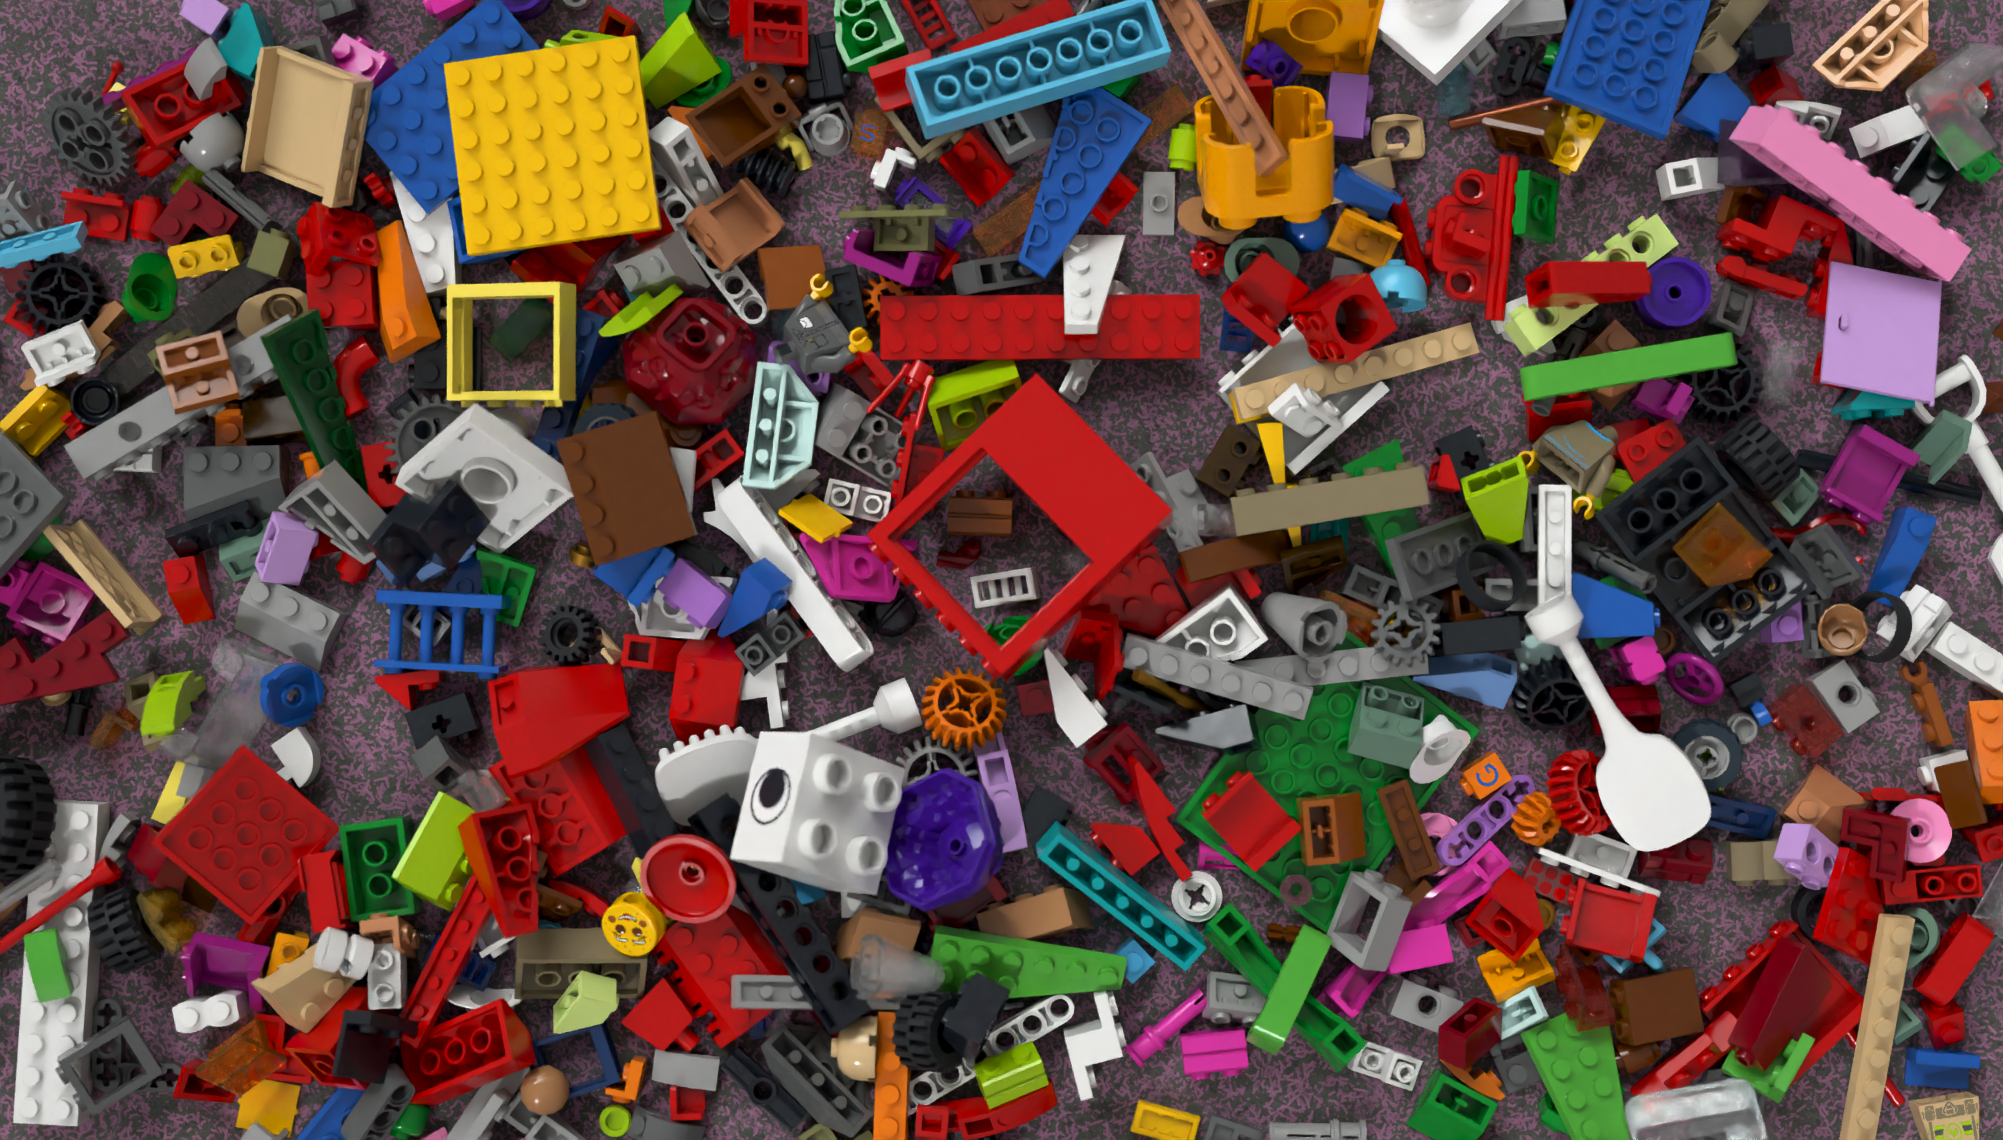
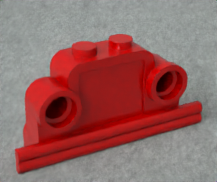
[1423,155,1519,322]

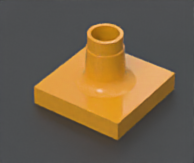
[1241,0,1385,76]

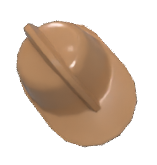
[1177,196,1247,244]

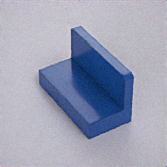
[1334,163,1403,220]
[1904,1046,1980,1090]

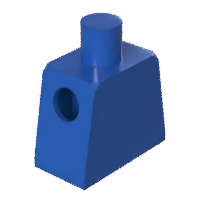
[1673,72,1751,143]

